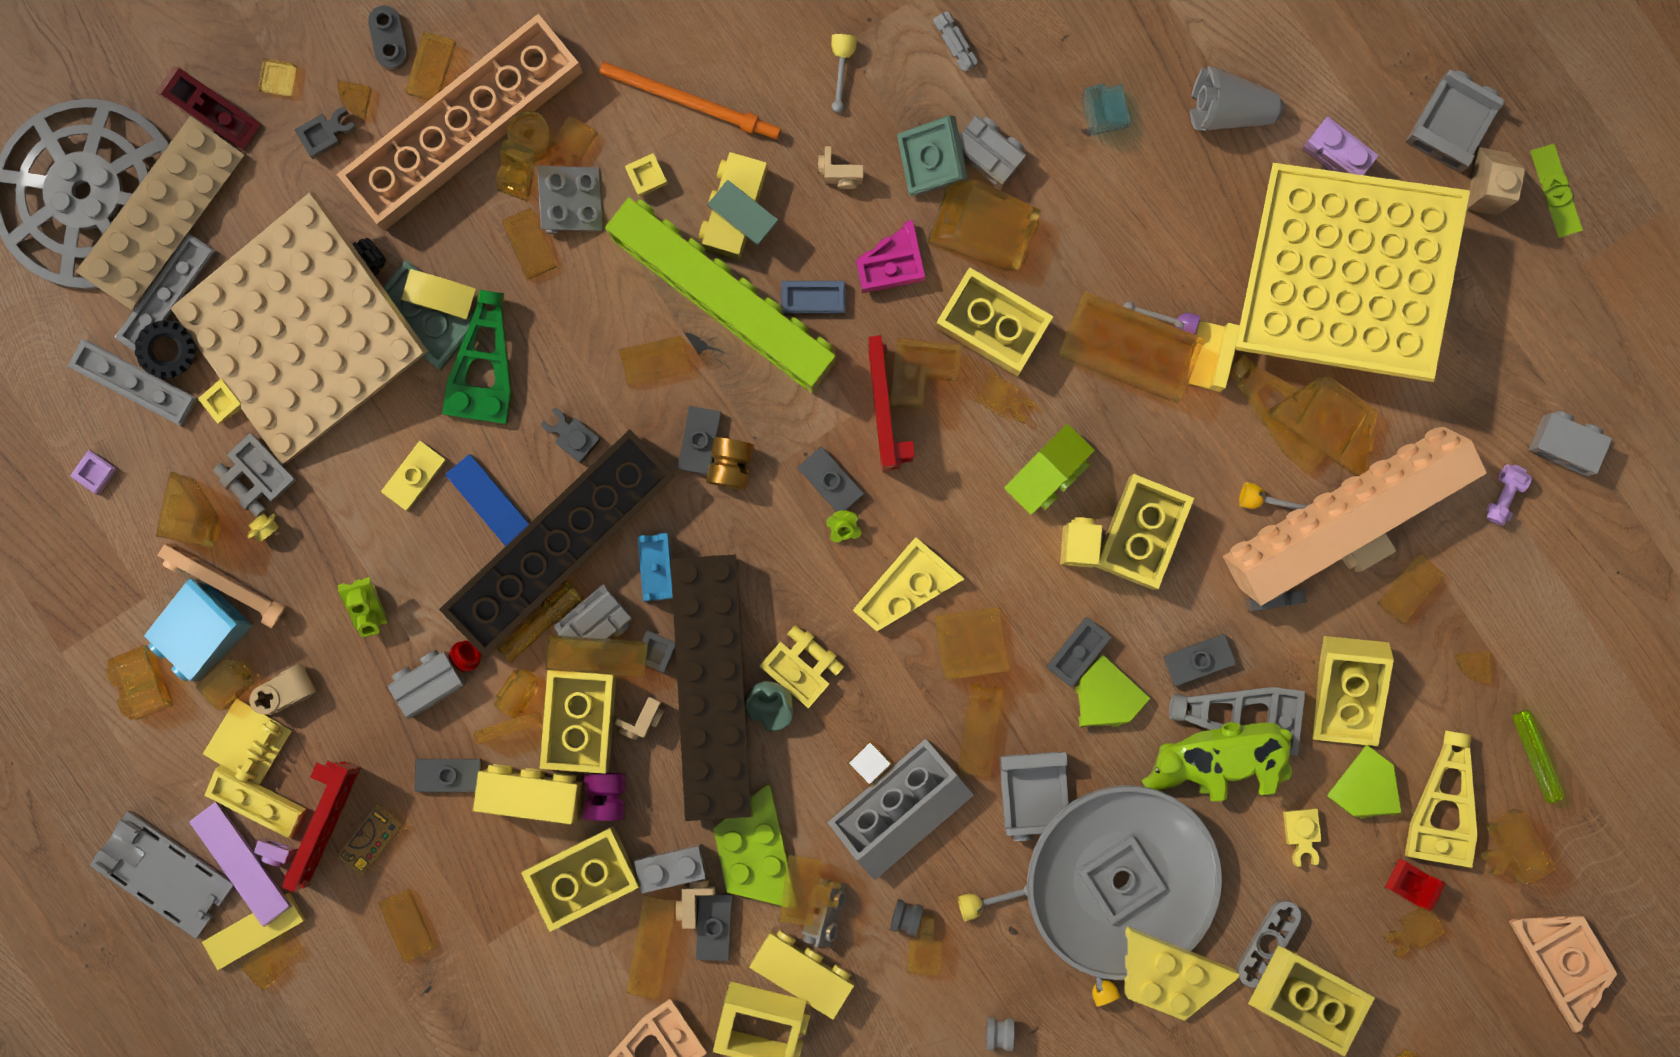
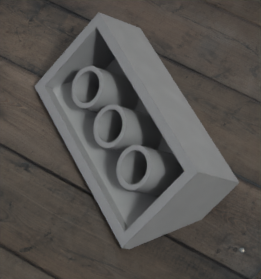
[827,738,974,880]

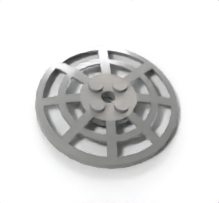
[0,99,170,289]

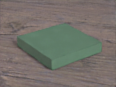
[897,115,968,196]

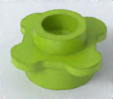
[826,510,861,542]

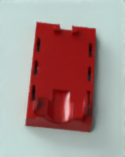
[868,335,915,472]
[282,760,361,892]

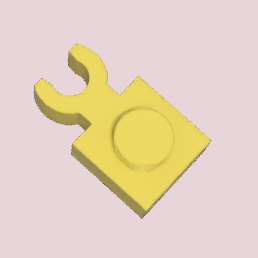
[1283,808,1321,867]

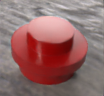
[449,640,481,672]

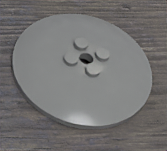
[1027,785,1222,980]

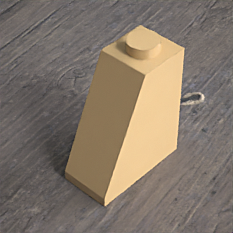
[1467,147,1525,216]

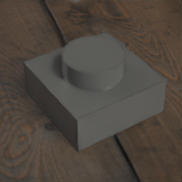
[634,630,675,673]

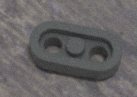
[368,5,409,71]

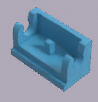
[638,533,673,602]

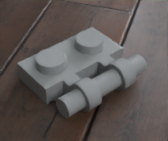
[212,433,297,518]

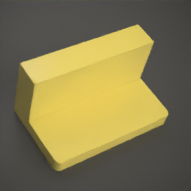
[1184,321,1240,392]

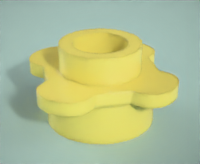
[247,513,279,543]

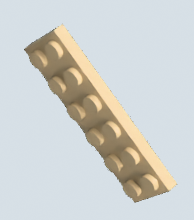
[75,116,244,310]

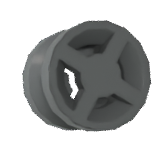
[890,899,923,937]

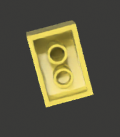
[1313,636,1394,746]

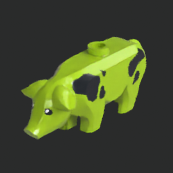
[1142,722,1292,802]

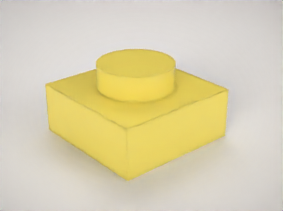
[625,153,668,197]

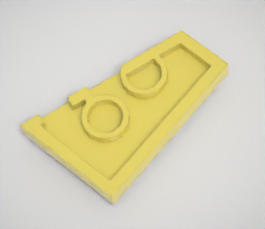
[852,537,964,632]

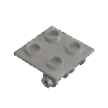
[537,166,603,234]

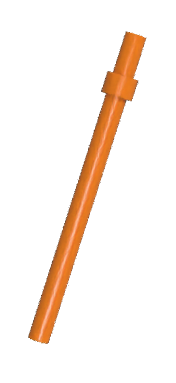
[599,62,782,140]

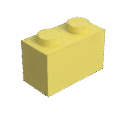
[1060,517,1102,568]

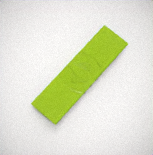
[1530,144,1583,238]

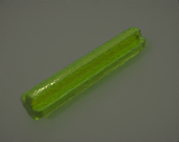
[1513,710,1564,803]

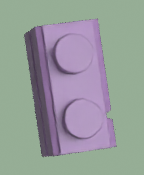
[1301,116,1379,175]

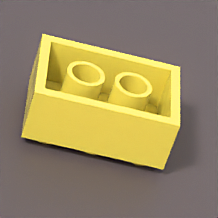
[935,267,1053,377]
[1095,474,1194,590]
[540,670,617,774]
[473,764,584,824]
[521,826,640,932]
[1248,945,1375,1057]

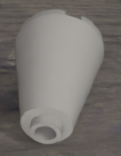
[1190,66,1284,131]

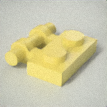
[760,625,845,708]

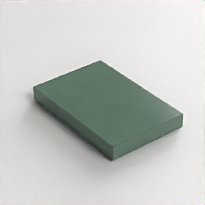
[383,260,473,371]

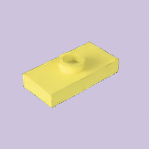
[381,441,447,511]

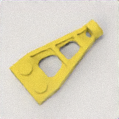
[1405,731,1477,868]

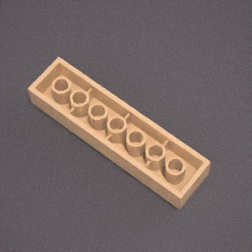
[336,14,583,231]
[1223,426,1487,606]

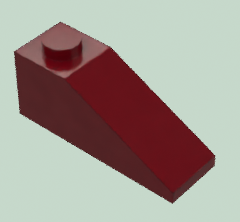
[155,66,261,150]

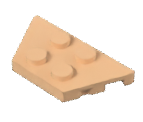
[1509,915,1617,1033]

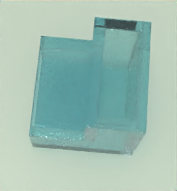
[1081,83,1131,136]

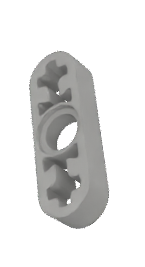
[1236,900,1301,988]

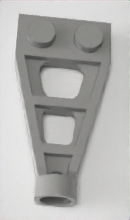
[1169,687,1305,756]

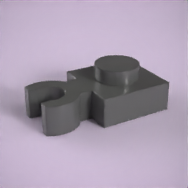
[294,107,357,159]
[541,408,601,464]
[1246,590,1307,612]

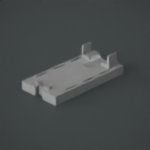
[90,811,234,939]

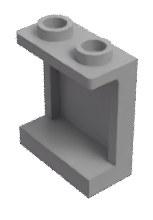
[1405,70,1506,174]
[999,751,1069,841]

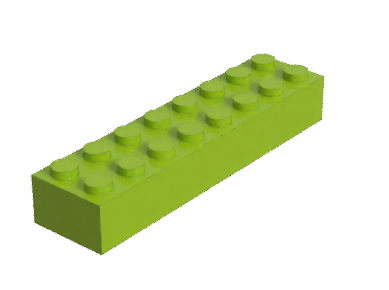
[605,197,836,394]

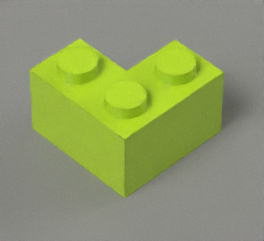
[1004,423,1095,515]

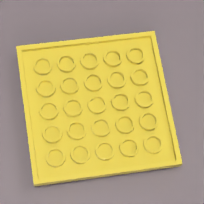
[1236,163,1470,382]

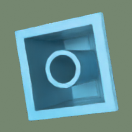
[144,578,253,681]

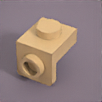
[818,146,863,189]
[614,696,665,740]
[676,880,716,929]

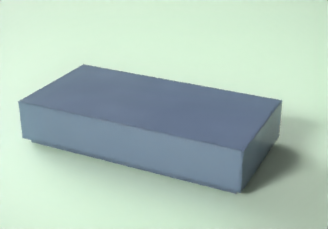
[781,281,845,314]

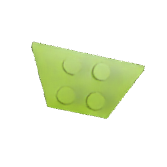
[713,784,797,909]

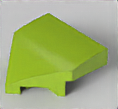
[1075,654,1150,728]
[1327,745,1402,819]

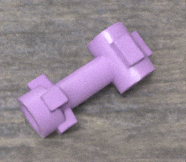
[1486,464,1532,526]

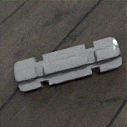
[934,11,978,72]

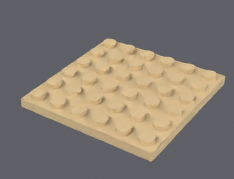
[170,192,428,465]

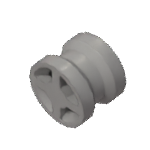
[986,1017,1014,1051]

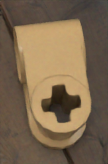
[249,663,317,715]

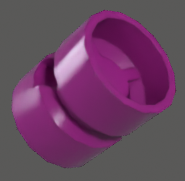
[582,772,626,821]

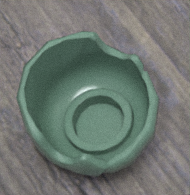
[745,681,794,731]

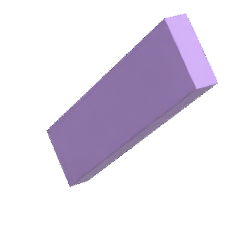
[189,802,292,926]

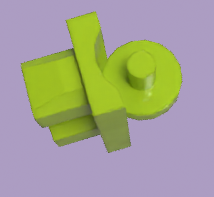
[338,577,388,637]

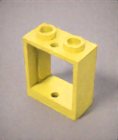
[713,981,810,1057]

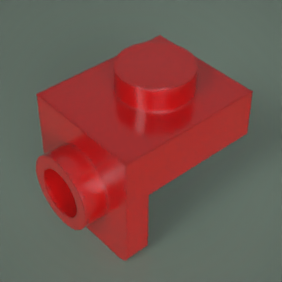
[1384,859,1445,911]

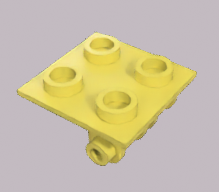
[203,698,292,785]

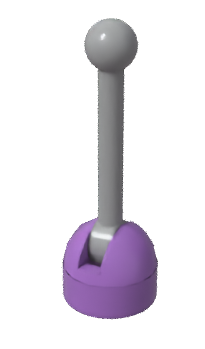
[1123,302,1201,340]

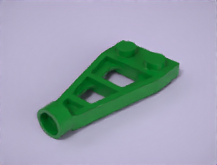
[442,290,512,424]

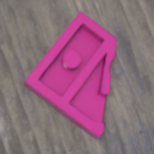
[856,220,925,294]

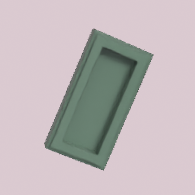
[707,180,778,246]

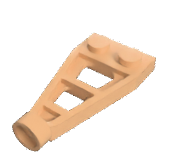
[157,543,285,629]
[608,997,707,1057]

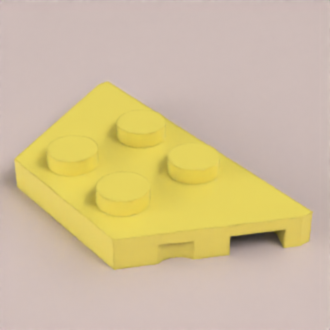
[1125,926,1240,1021]

